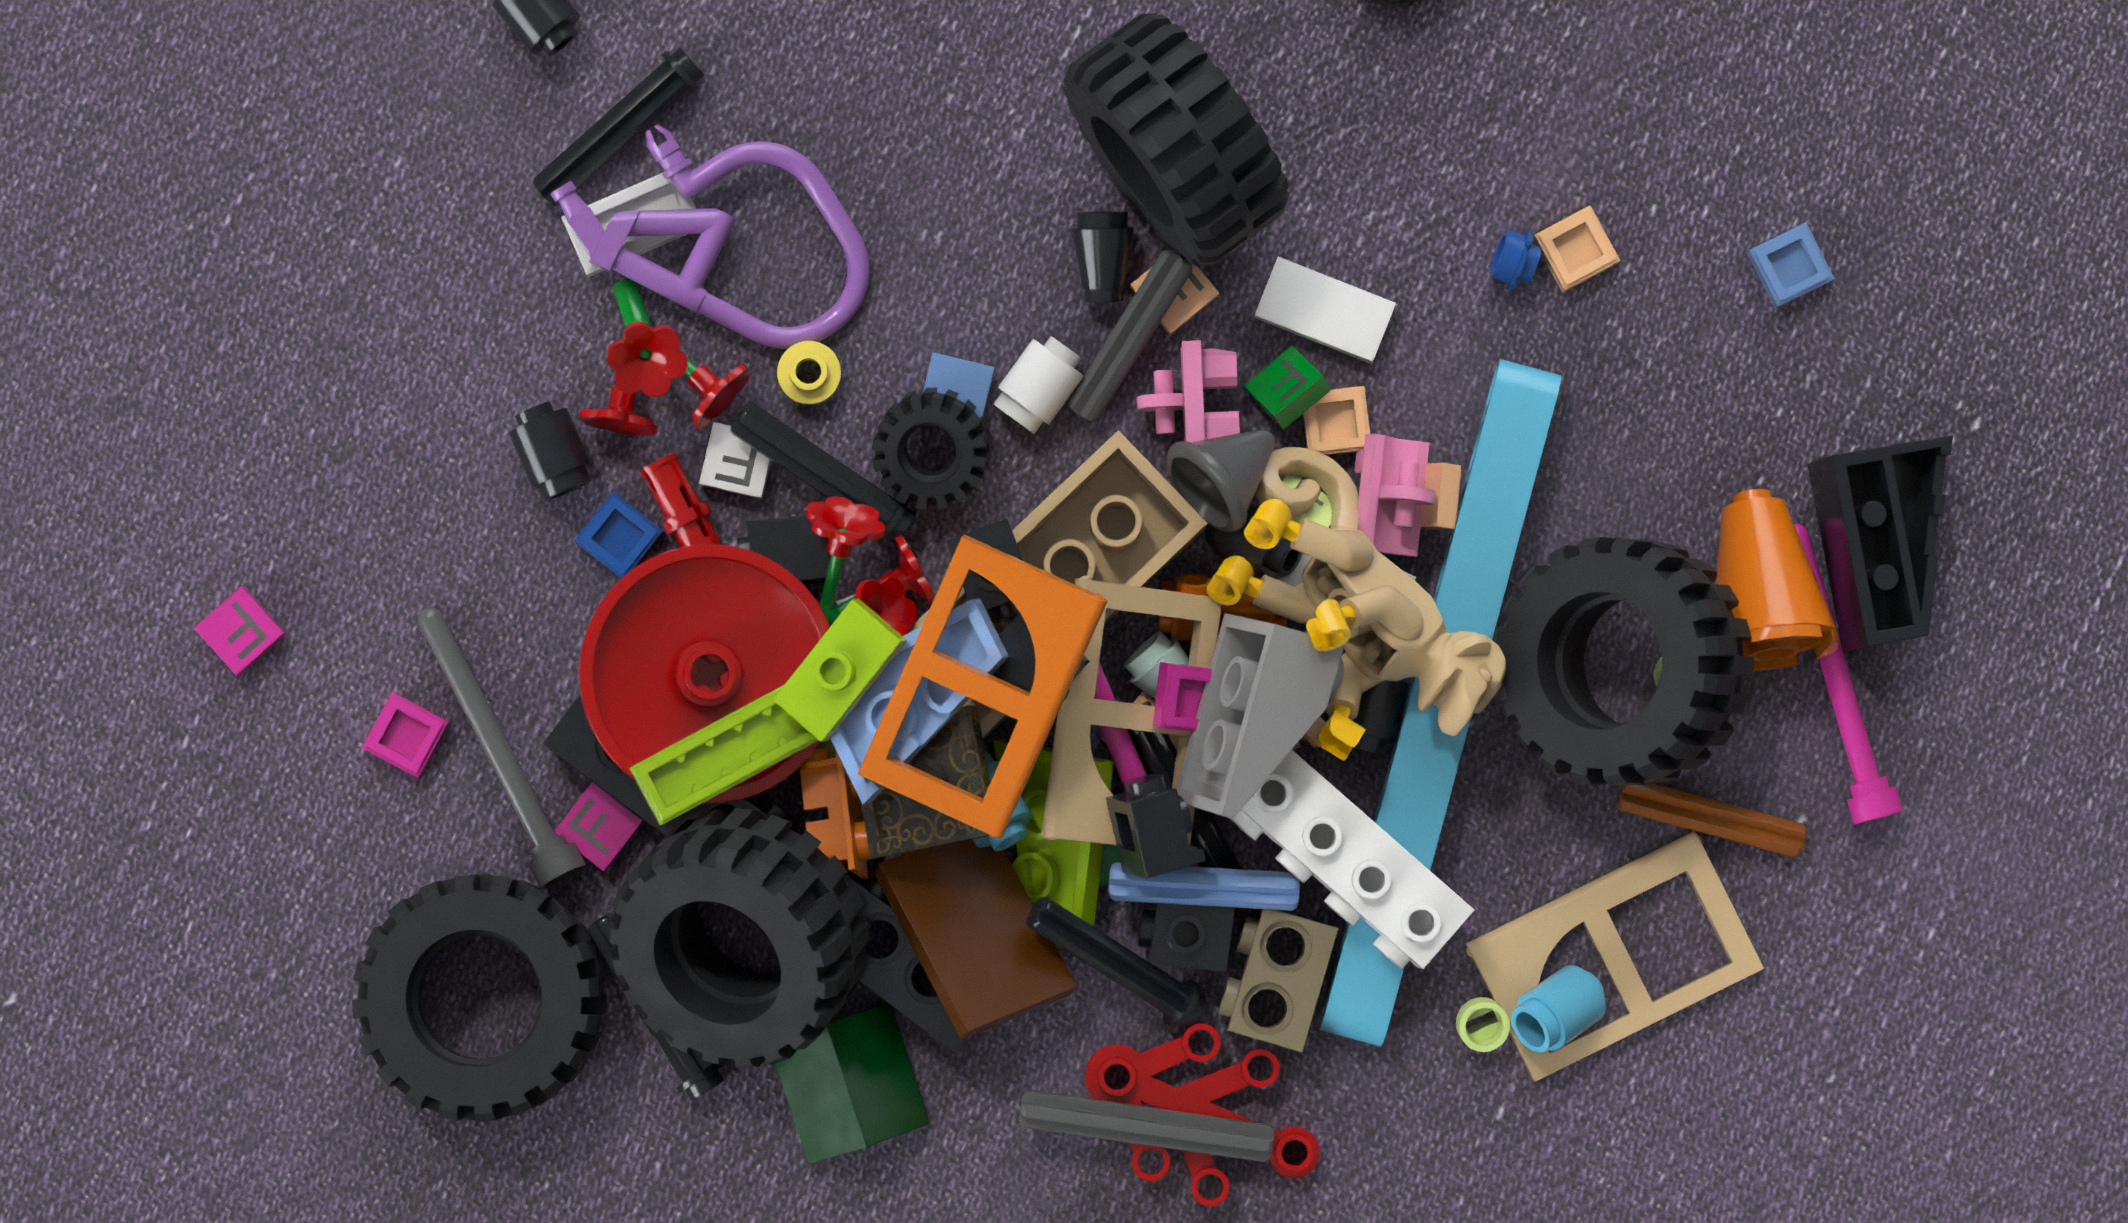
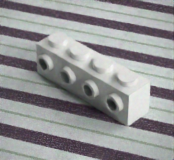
[1229,750,1474,969]

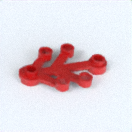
[1085,1023,1320,1207]

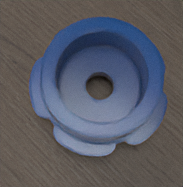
[1489,229,1541,290]

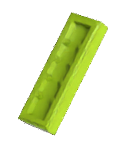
[629,684,818,826]

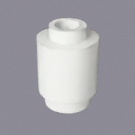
[994,336,1084,434]

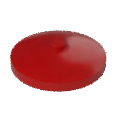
[578,544,830,803]

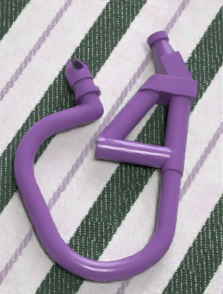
[550,125,869,349]

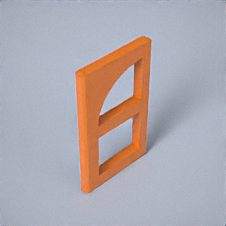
[858,534,1108,838]

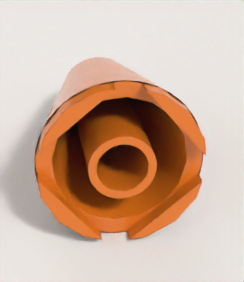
[1715,489,1839,671]

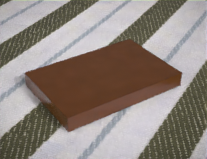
[873,830,1077,1040]

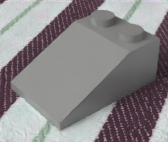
[1176,613,1345,819]

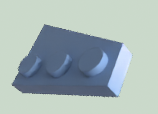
[830,598,1009,805]

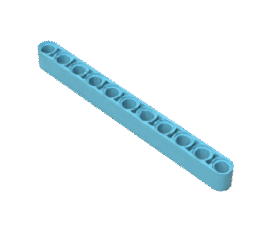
[1319,359,1561,1047]

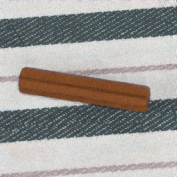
[1618,783,1806,857]

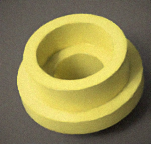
[777,341,841,405]

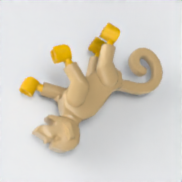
[1206,447,1506,761]

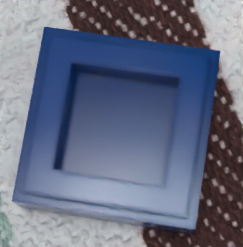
[574,491,665,578]

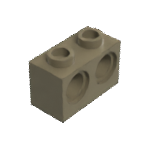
[1218,909,1338,1052]

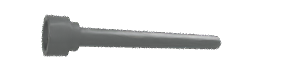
[418,607,587,890]

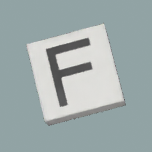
[699,422,771,499]

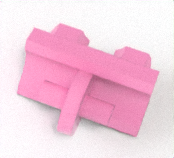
[1136,340,1240,442]
[1354,434,1435,557]

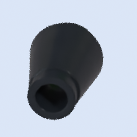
[1071,211,1134,302]

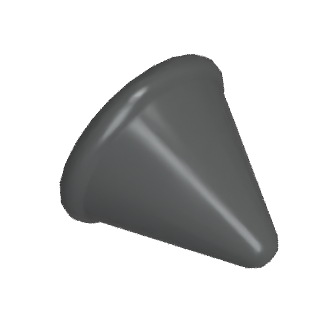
[1166,429,1275,532]

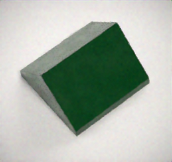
[776,1003,930,1164]

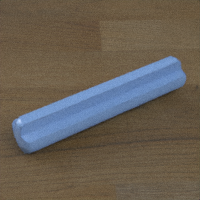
[1108,863,1300,911]

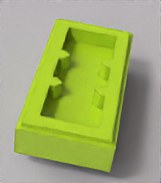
[773,599,907,742]

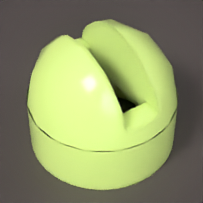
[1456,997,1510,1052]

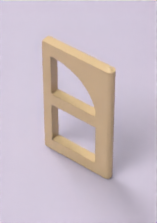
[1041,576,1222,845]
[1466,831,1764,1082]

